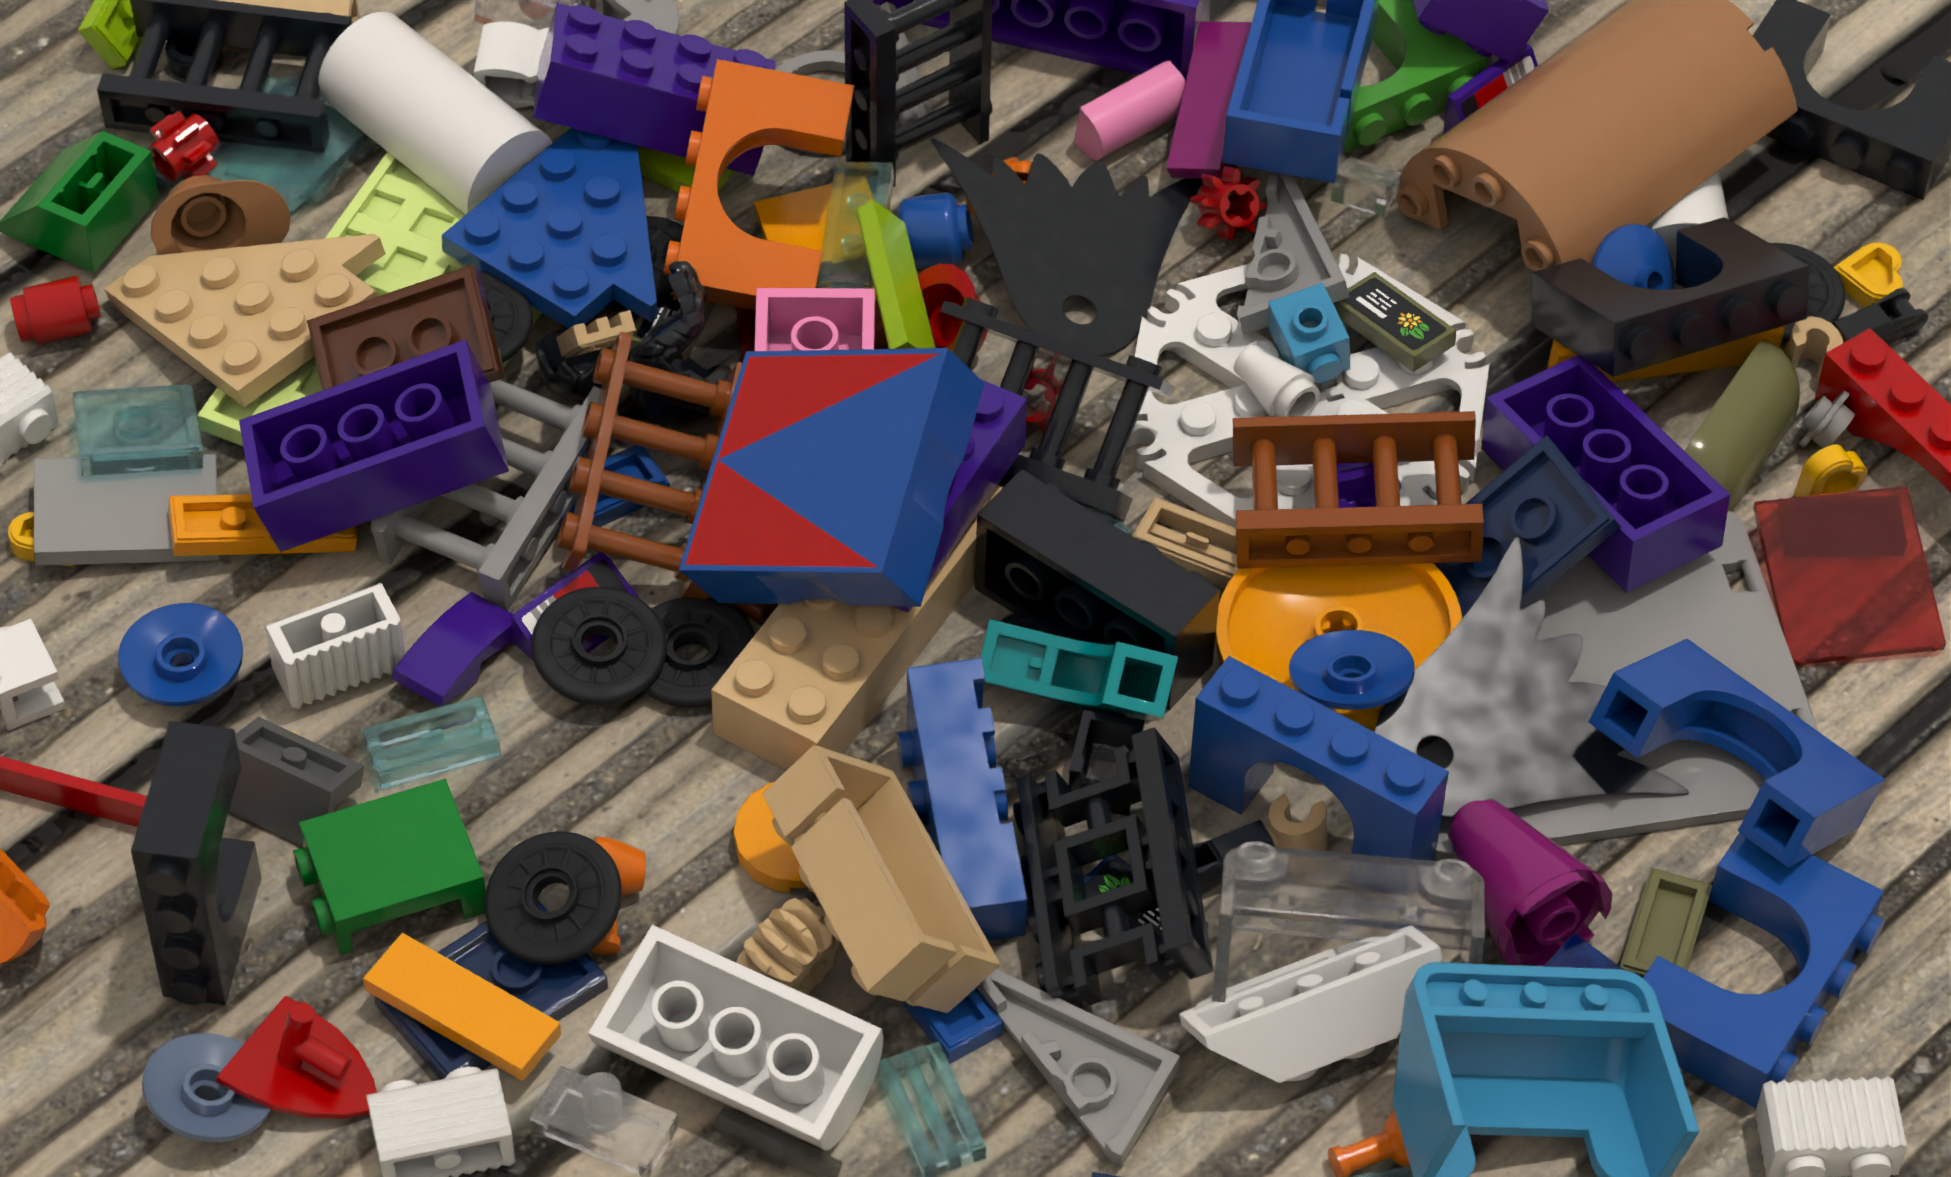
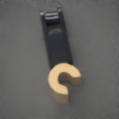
[1783,288,1928,382]
[1193,793,1328,895]

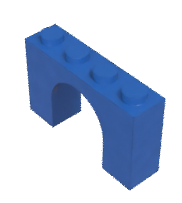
[1588,638,1886,868]
[1188,656,1449,902]
[1643,833,1885,1108]

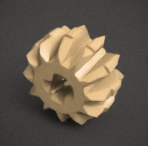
[736,898,843,996]

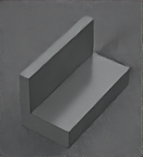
[229,717,364,846]

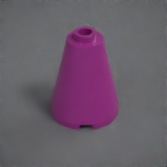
[1448,799,1613,967]

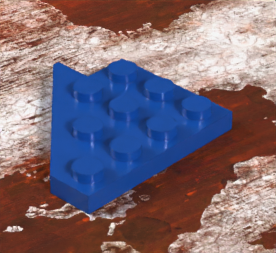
[441,128,657,328]

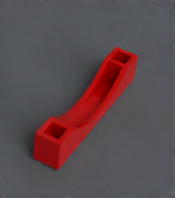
[1815,328,1951,493]

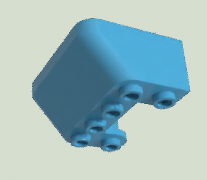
[1393,962,1700,1177]

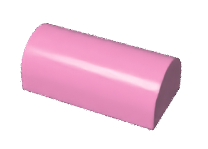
[1074,60,1186,161]

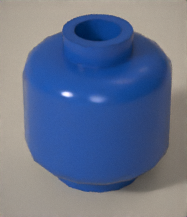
[897,192,974,271]

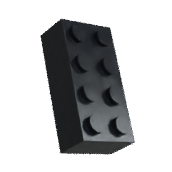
[975,469,1220,711]

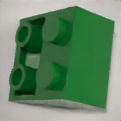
[0,131,159,273]

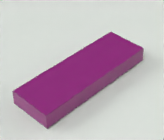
[1166,21,1252,179]

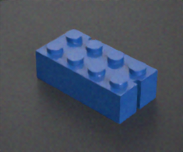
[1222,0,1379,183]

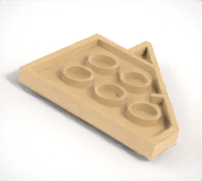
[104,234,386,408]

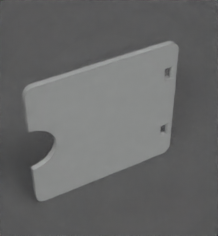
[1416,511,1819,862]

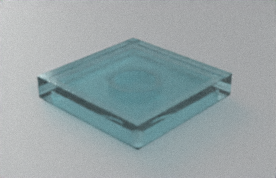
[72,384,203,476]

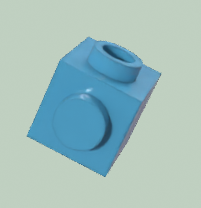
[1268,282,1350,383]

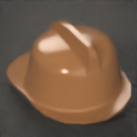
[151,175,291,255]

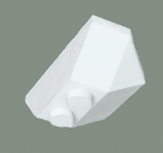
[1179,925,1442,1083]

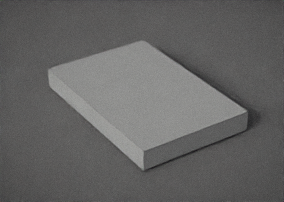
[34,454,220,566]

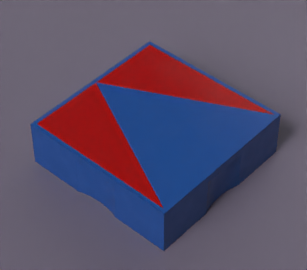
[679,348,985,607]

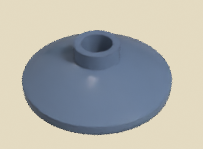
[142,1033,271,1142]

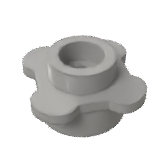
[1799,390,1855,449]

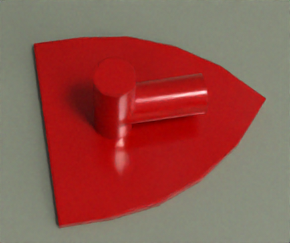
[216,995,377,1119]

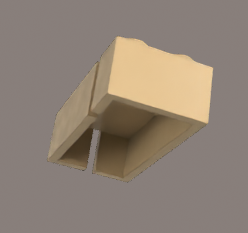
[762,745,1001,1013]

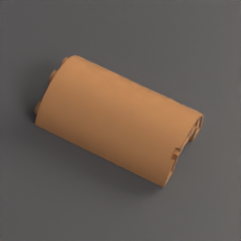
[1396,0,1797,271]

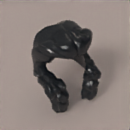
[627,261,732,428]

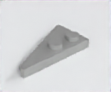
[1237,172,1349,335]
[976,969,1180,1167]

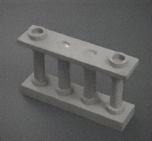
[371,349,619,611]

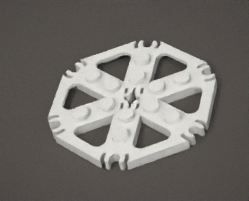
[1127,254,1490,528]

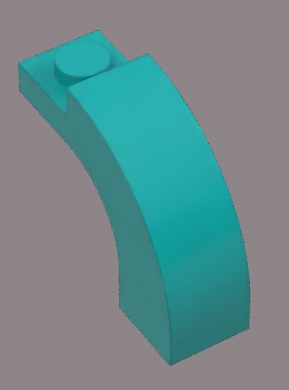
[980,619,1178,720]

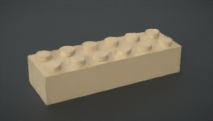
[711,485,1003,771]

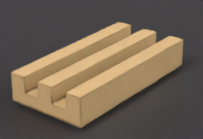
[556,310,636,359]
[1132,497,1239,589]

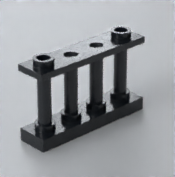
[97,0,352,155]
[844,0,993,195]
[940,297,1175,521]

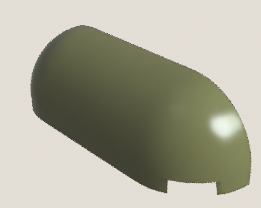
[1685,339,1800,511]

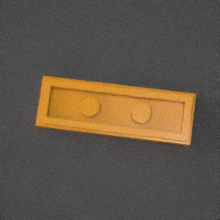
[168,494,357,556]
[363,933,561,1082]

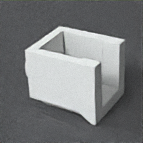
[0,619,66,731]

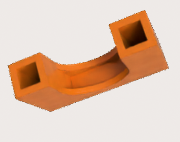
[663,59,854,311]

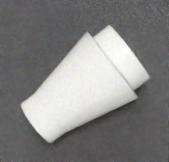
[1234,345,1320,417]

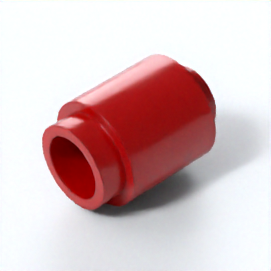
[10,275,101,345]

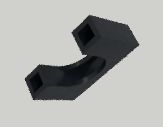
[1752,0,1951,200]
[1532,217,1809,377]
[131,721,261,1005]

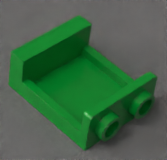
[293,778,486,955]

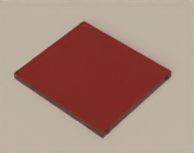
[1753,486,1946,666]

